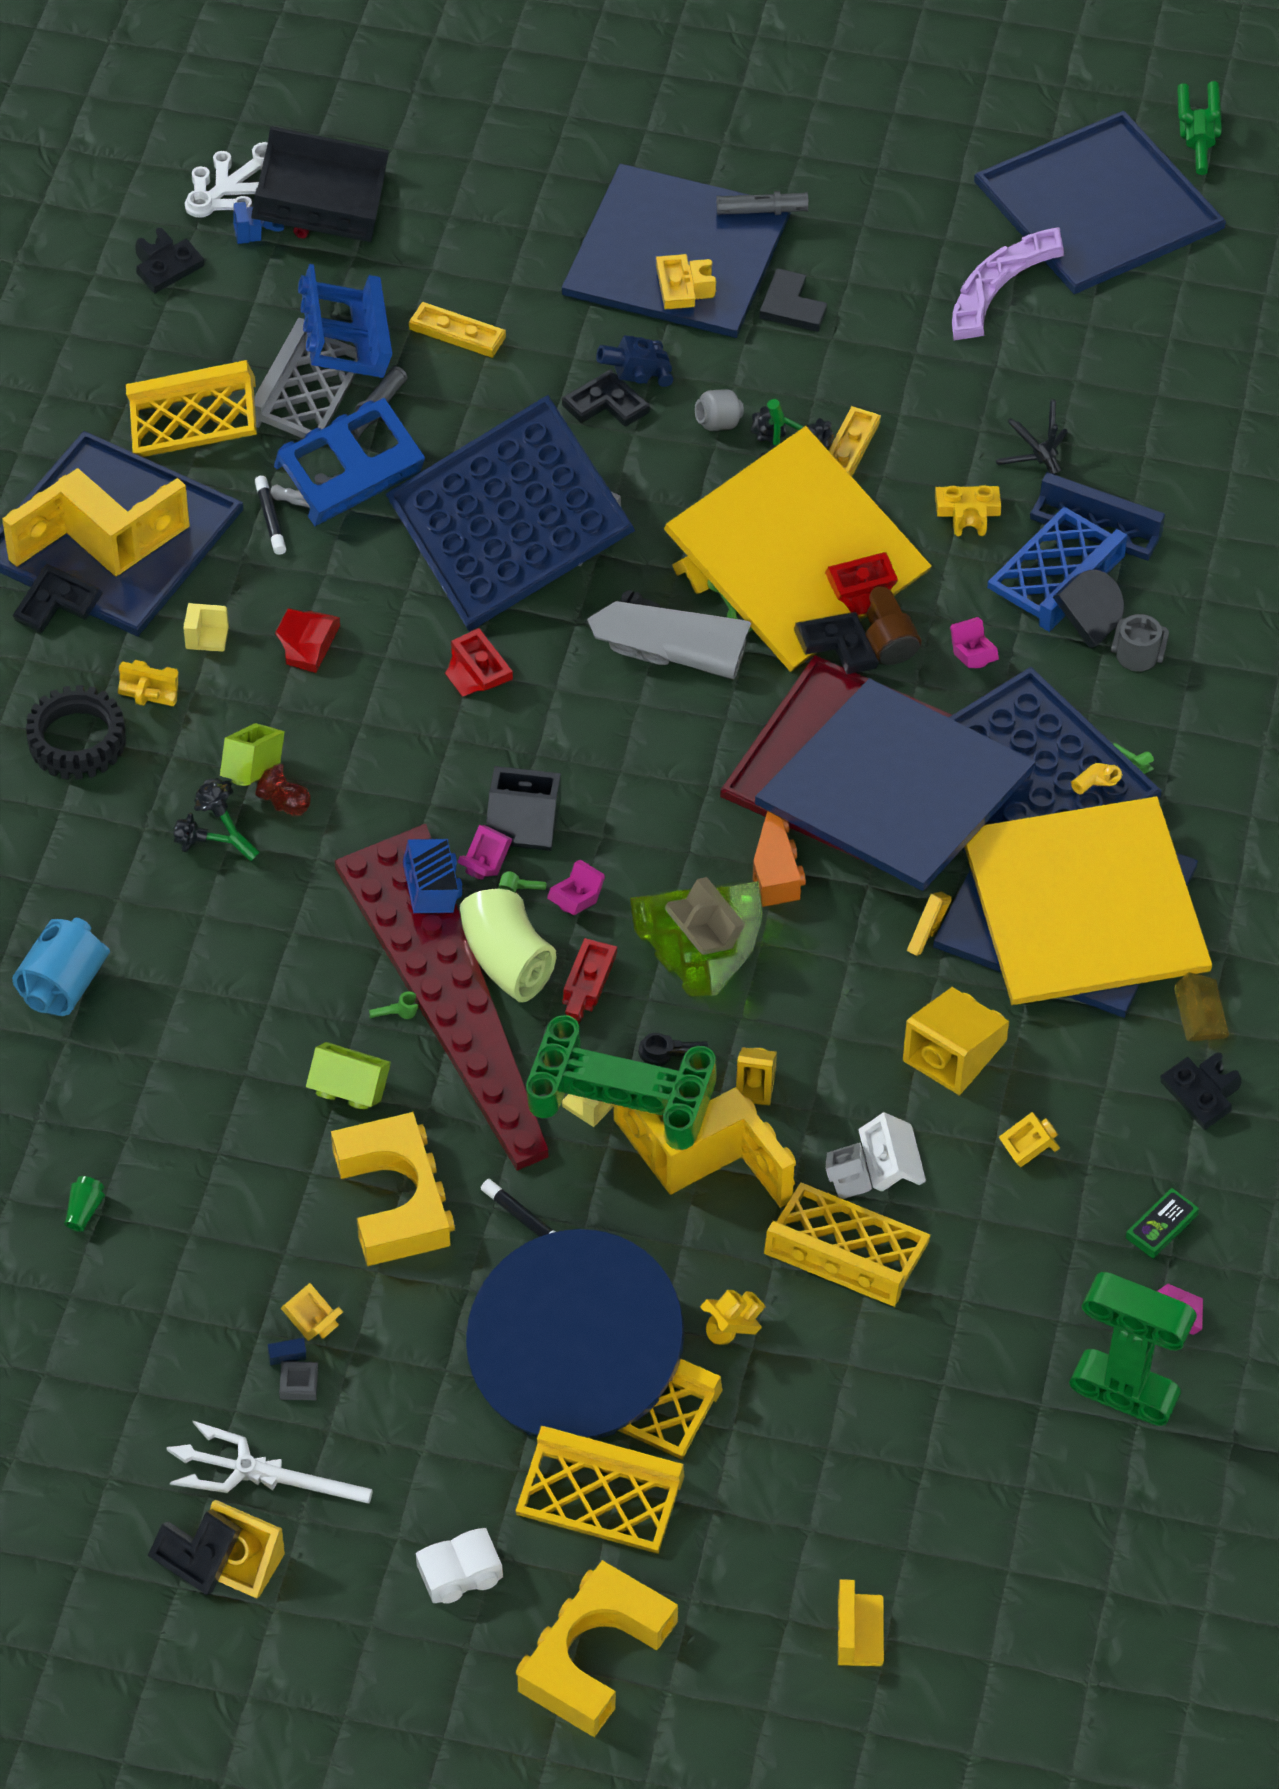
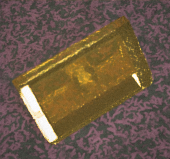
[1175,972,1229,1041]

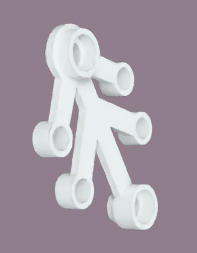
[185,142,268,217]

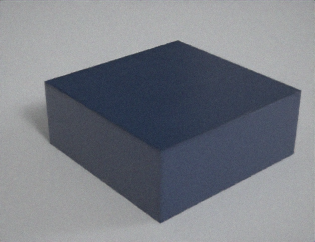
[268,1338,306,1366]

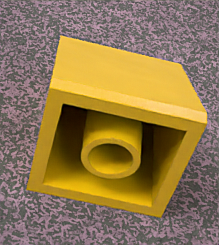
[903,987,1009,1096]

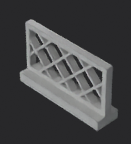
[247,318,358,439]

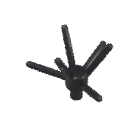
[996,399,1068,475]

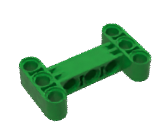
[526,1015,717,1150]
[1069,1272,1197,1426]

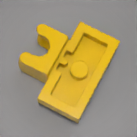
[656,254,716,310]
[935,485,1001,536]

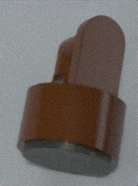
[866,586,922,665]

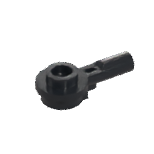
[638,1033,708,1066]

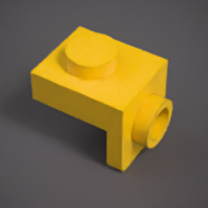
[280,1283,343,1341]

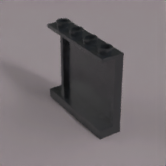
[251,126,389,242]

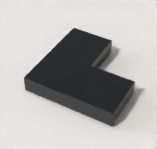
[759,268,827,332]
[562,369,650,427]
[12,563,103,633]
[794,612,879,674]
[148,1509,242,1595]

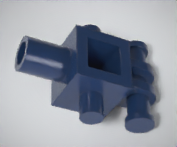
[596,335,673,387]

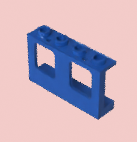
[298,264,392,378]
[274,398,425,526]

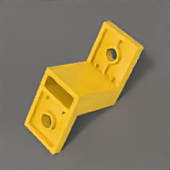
[2,468,190,577]
[614,1087,796,1208]

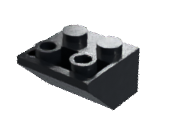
[486,766,561,851]

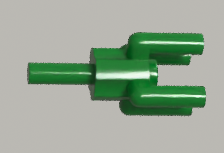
[1177,81,1222,175]

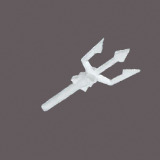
[166,1420,373,1504]

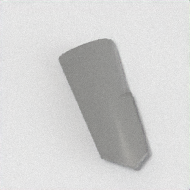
[587,601,751,680]

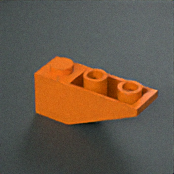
[753,811,806,907]

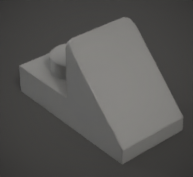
[825,1142,872,1199]

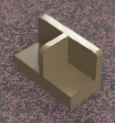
[665,877,746,955]

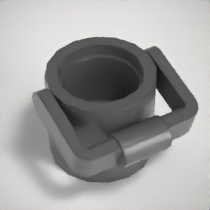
[1111,614,1169,672]

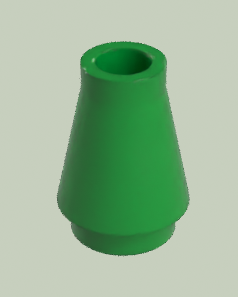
[64,1176,105,1232]

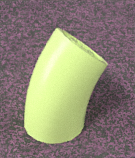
[460,889,557,1002]

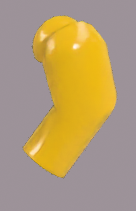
[1071,763,1122,795]

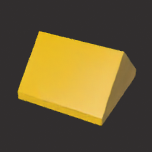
[210,1500,285,1598]

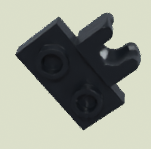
[135,228,204,294]
[1160,1052,1241,1130]

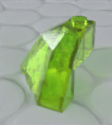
[630,881,763,996]

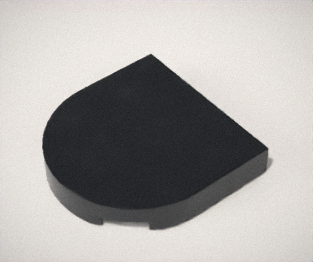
[1053,570,1124,648]

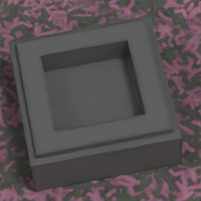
[279,1361,319,1400]

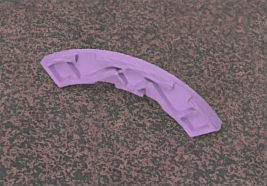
[952,227,1064,341]

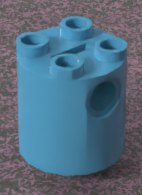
[12,918,110,1016]

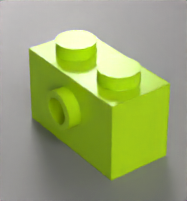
[220,723,285,786]
[306,1042,391,1109]

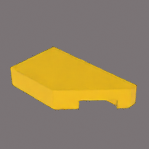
[907,892,952,956]

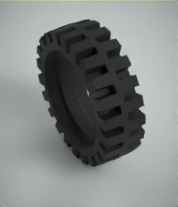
[26,685,126,780]

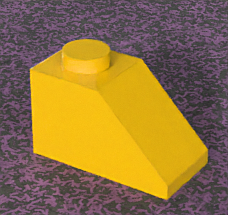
[736,1047,777,1106]

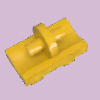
[118,660,178,707]
[700,1290,766,1345]

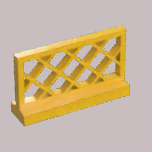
[126,360,257,457]
[764,1182,931,1307]
[618,1359,722,1460]
[515,1425,685,1554]

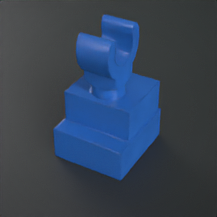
[233,202,284,244]

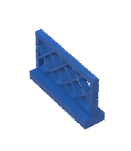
[987,507,1127,632]

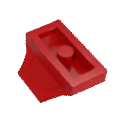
[825,552,898,616]
[275,608,340,673]
[445,628,513,697]

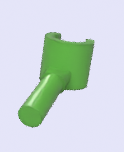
[1113,743,1154,774]
[498,871,546,893]
[369,991,418,1019]

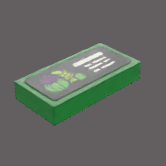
[1126,1188,1199,1259]

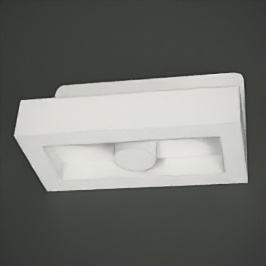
[858,1112,926,1192]

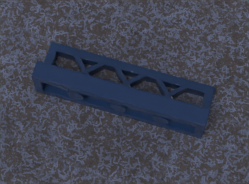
[1030,472,1165,561]

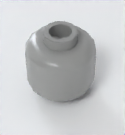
[695,389,744,431]

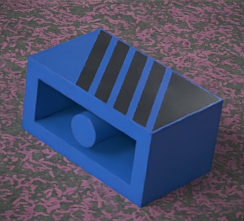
[403,839,462,913]

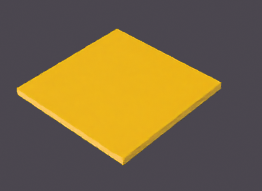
[664,426,931,672]
[964,796,1212,1005]

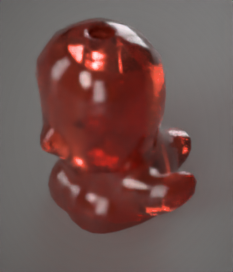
[255,764,311,816]

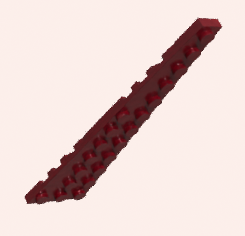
[335,823,548,1171]

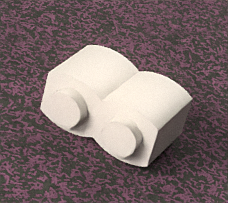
[415,1528,503,1603]

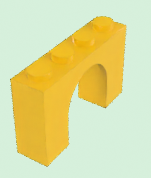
[331,1112,455,1266]
[516,1560,678,1737]

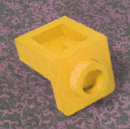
[999,1112,1060,1167]

